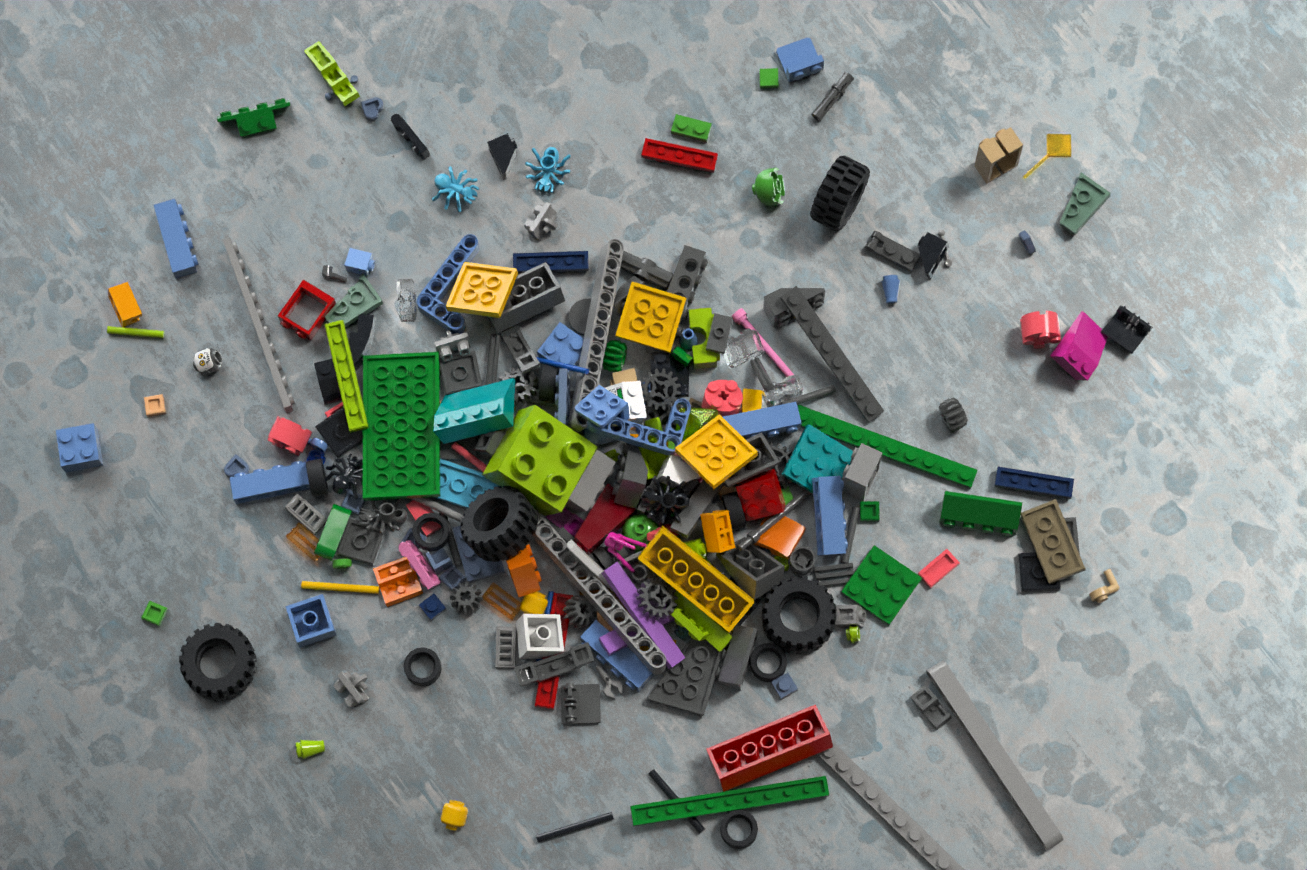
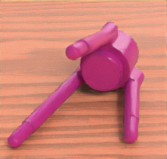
[604,531,647,573]

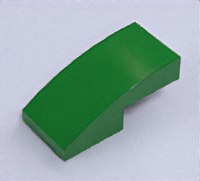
[671,346,693,367]

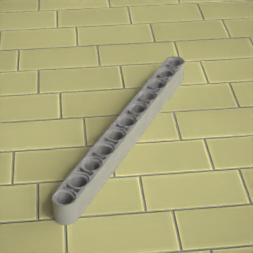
[568,239,624,433]
[532,510,666,674]
[926,660,1063,851]

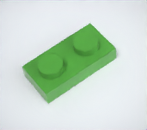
[671,114,712,143]

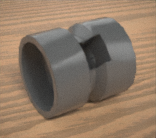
[592,546,629,570]
[790,547,815,577]

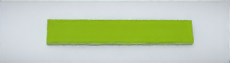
[325,320,369,433]

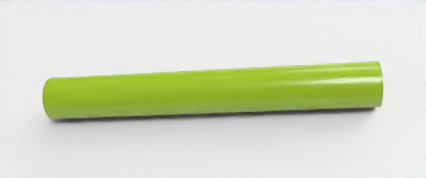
[107,326,165,338]

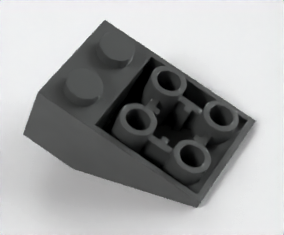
[763,288,825,328]
[612,436,648,508]

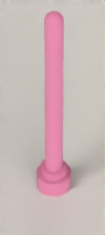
[731,308,796,382]

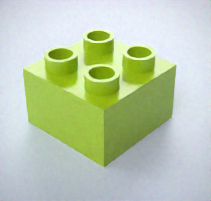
[482,405,598,516]

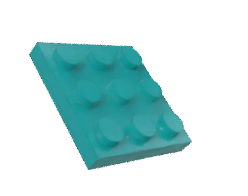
[781,424,853,494]

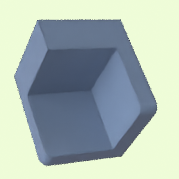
[426,548,453,575]

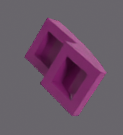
[545,507,584,537]

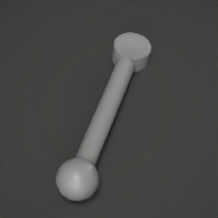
[938,230,952,268]

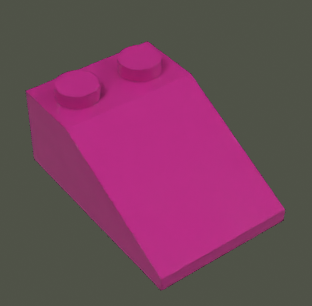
[1050,311,1108,381]

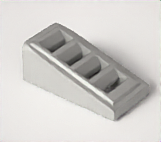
[285,493,327,534]
[495,626,517,668]

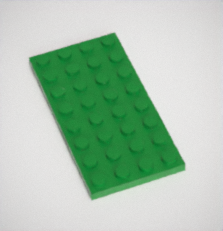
[363,352,441,501]

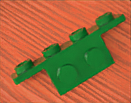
[217,98,291,136]

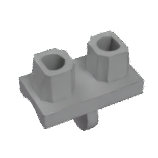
[524,202,558,240]
[434,330,471,362]
[333,672,369,707]

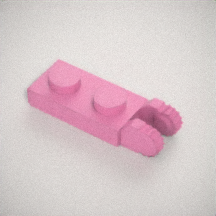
[399,540,441,590]

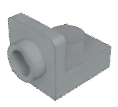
[835,605,866,628]

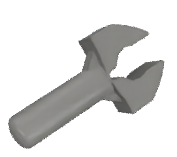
[596,664,623,699]

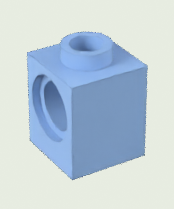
[345,248,375,276]

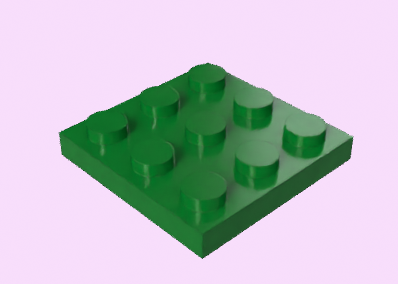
[841,545,922,626]

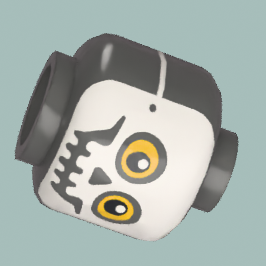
[193,348,223,375]

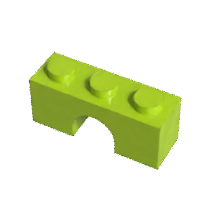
[689,308,720,369]

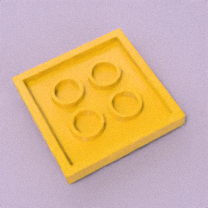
[446,262,518,318]
[615,282,686,353]
[675,414,758,489]

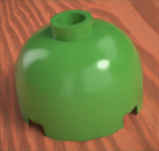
[752,167,785,206]
[621,514,659,553]

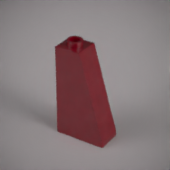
[573,483,636,556]

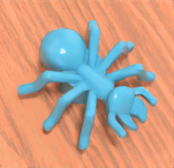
[525,147,571,193]
[432,166,479,212]

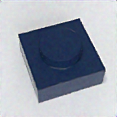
[419,593,446,621]

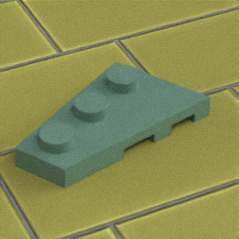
[1060,172,1111,236]
[325,273,384,328]

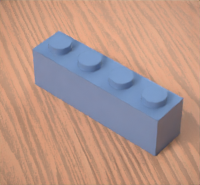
[154,199,199,279]
[723,402,802,440]
[230,461,310,504]
[812,476,848,555]
[580,620,654,692]

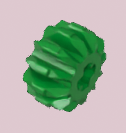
[602,340,627,373]

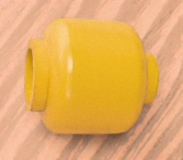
[520,591,548,614]
[440,800,468,830]

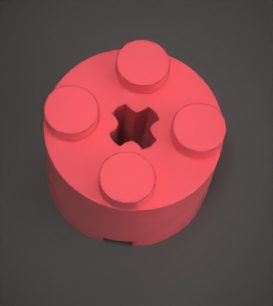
[1020,311,1061,349]
[701,380,743,419]
[268,416,312,456]

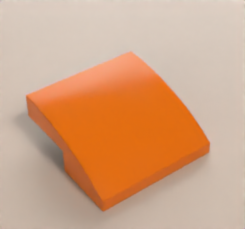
[754,515,806,559]
[373,557,423,607]

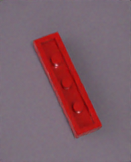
[641,138,718,173]

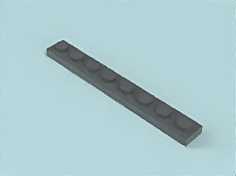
[780,286,884,422]

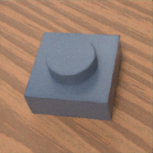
[771,672,798,700]

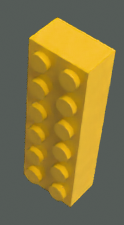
[638,526,754,633]

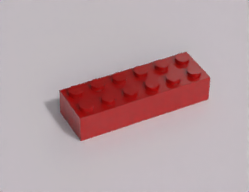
[706,704,833,792]

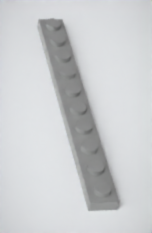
[223,237,295,413]
[816,741,965,870]

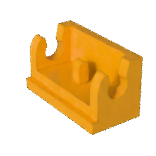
[108,282,142,328]
[700,510,735,553]

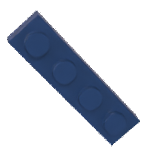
[513,251,589,273]
[994,466,1074,499]

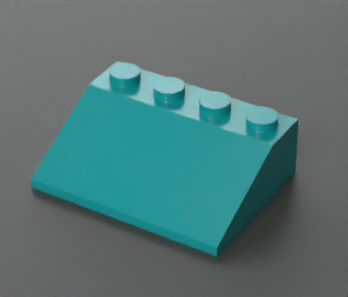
[433,378,515,444]

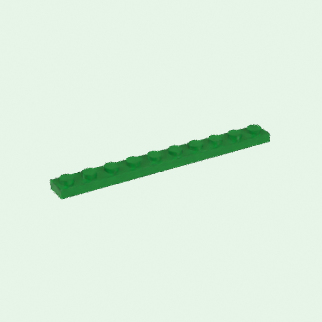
[797,404,978,489]
[630,776,829,827]

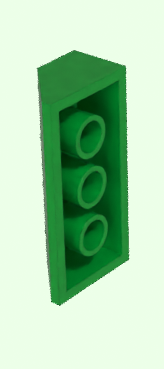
[939,491,1023,536]

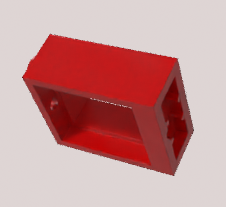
[278,279,336,341]

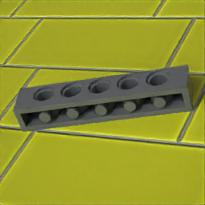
[646,245,708,354]

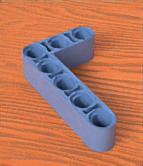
[417,234,479,334]
[587,398,691,456]

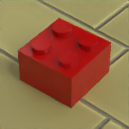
[736,469,785,521]

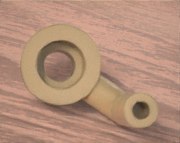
[1089,569,1120,603]

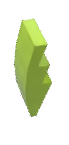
[304,41,360,106]

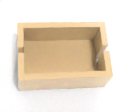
[974,127,1023,184]

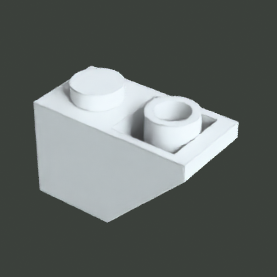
[656,455,701,488]

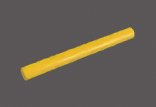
[301,581,379,594]

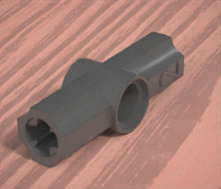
[620,251,673,290]

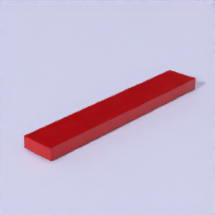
[535,592,573,710]

